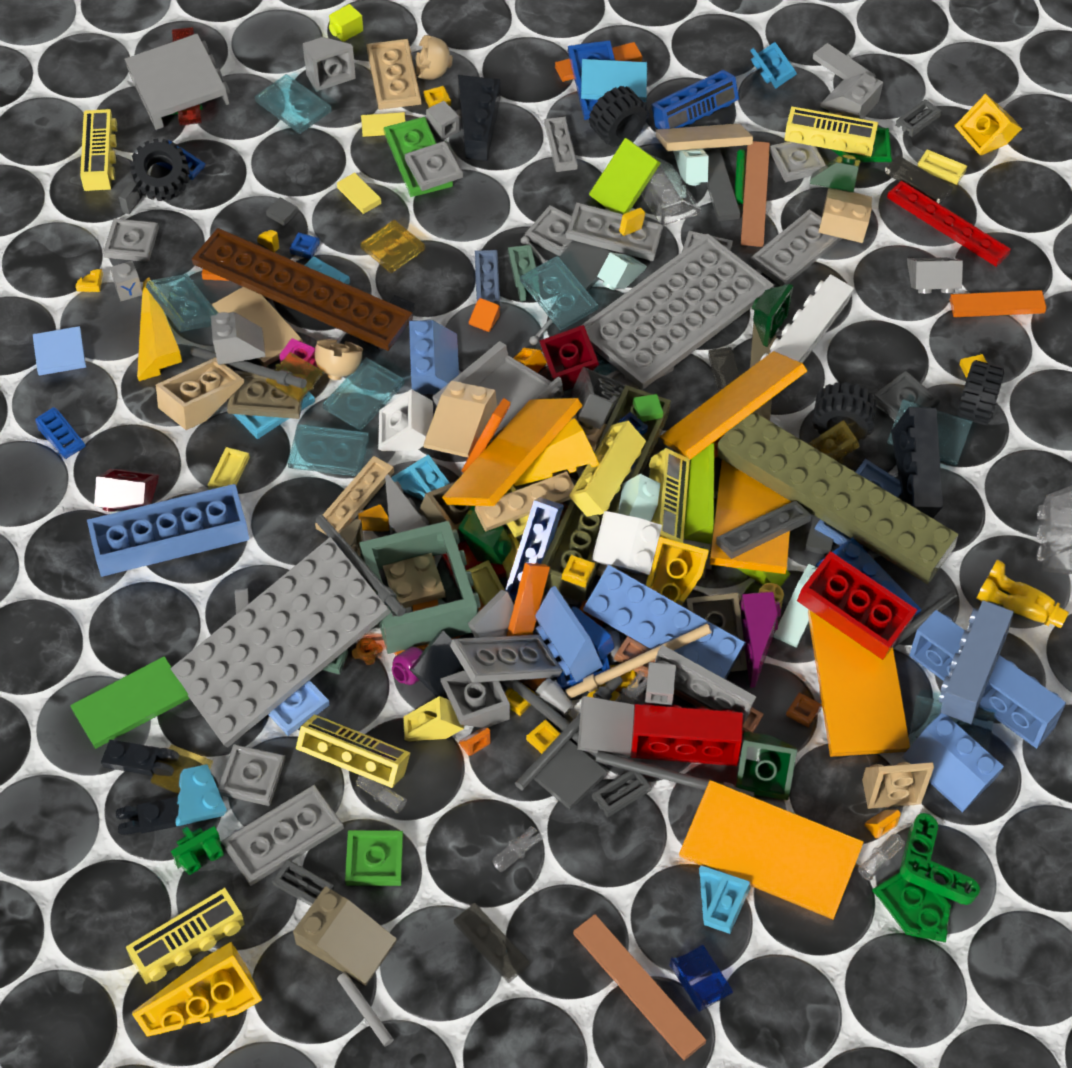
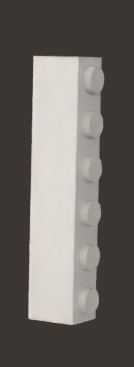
[760,274,854,363]

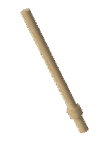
[566,623,712,699]

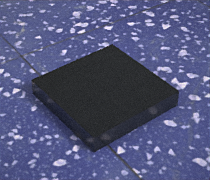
[409,631,464,700]

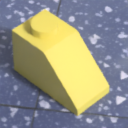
[403,696,464,741]

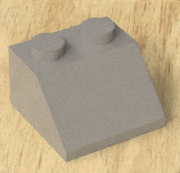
[303,37,356,92]
[820,73,883,119]
[907,257,963,293]
[211,312,266,365]
[441,670,510,728]

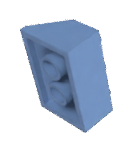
[409,320,459,394]
[535,586,603,682]
[902,713,1004,813]

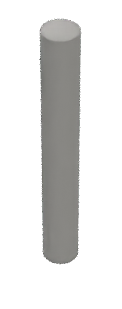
[337,972,394,1046]

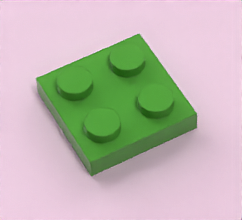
[345,830,403,886]

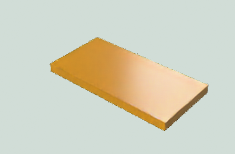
[659,351,807,459]
[442,398,583,506]
[709,460,791,574]
[808,609,910,757]
[679,780,864,920]

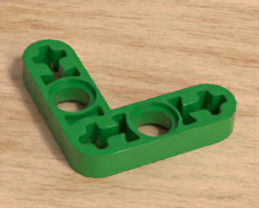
[900,813,980,905]

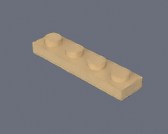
[315,456,394,534]
[475,472,574,532]

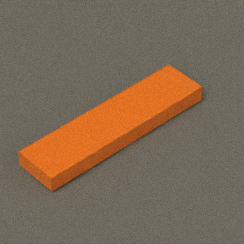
[555,42,642,82]
[949,290,1046,317]
[461,398,511,473]

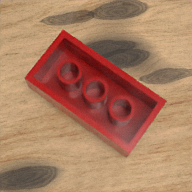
[797,551,917,660]
[631,703,743,766]

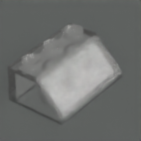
[641,156,702,226]
[1037,486,1072,574]

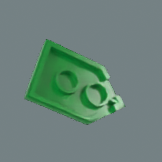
[831,128,892,162]
[872,866,951,943]

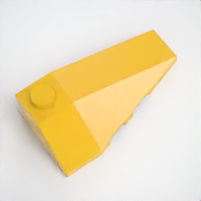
[645,537,709,606]
[132,942,262,1037]

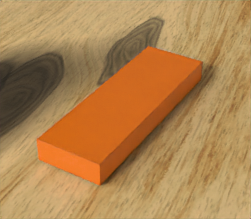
[506,563,550,636]

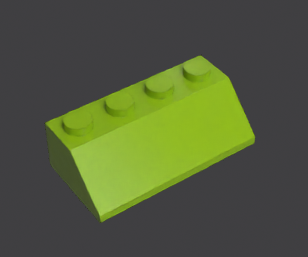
[684,443,714,548]

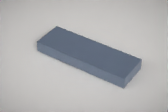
[475,250,500,306]

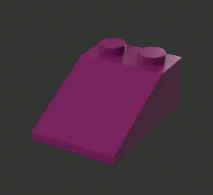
[740,592,781,688]

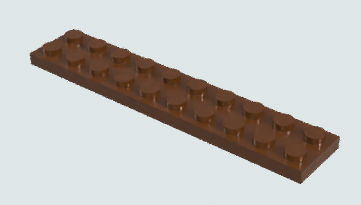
[192,228,413,351]

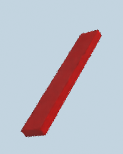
[887,180,1011,267]

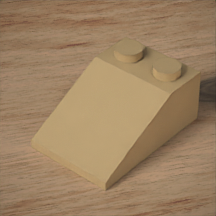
[818,188,872,243]
[156,358,244,430]
[423,381,497,458]
[862,762,934,809]

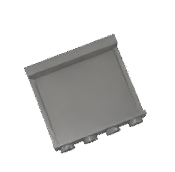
[125,34,230,130]
[433,341,564,444]

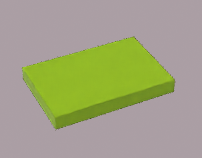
[589,138,661,214]

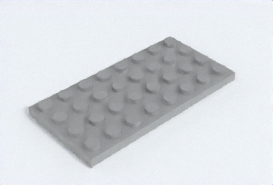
[581,234,774,390]
[170,537,391,748]

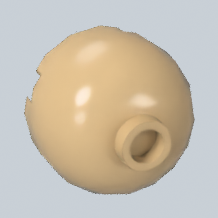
[415,35,453,80]
[315,339,363,380]

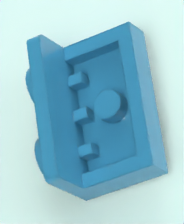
[750,42,797,89]

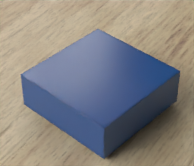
[289,232,320,259]

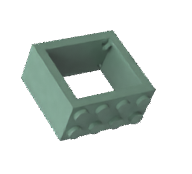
[359,521,481,654]

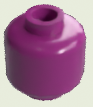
[392,647,423,685]

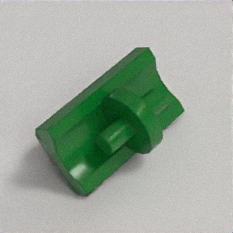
[171,826,224,875]

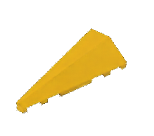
[137,277,182,381]
[514,418,599,486]

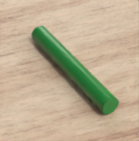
[735,150,746,205]

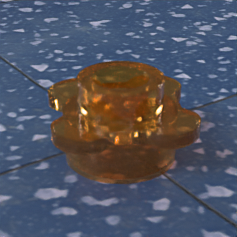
[352,637,383,665]

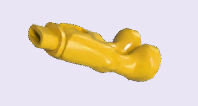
[976,559,1069,628]

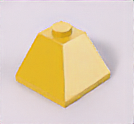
[955,94,1022,155]

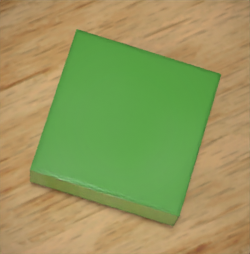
[633,394,663,422]

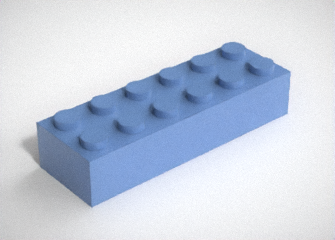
[87,484,249,577]
[583,564,747,680]
[909,610,1066,749]

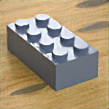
[938,600,1014,724]

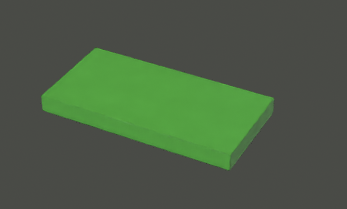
[384,117,453,197]
[70,656,190,749]

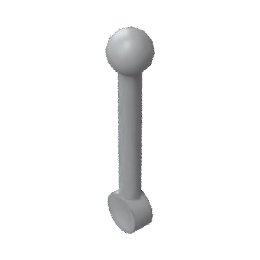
[521,236,551,270]
[529,309,561,345]

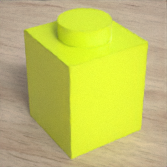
[329,4,363,42]

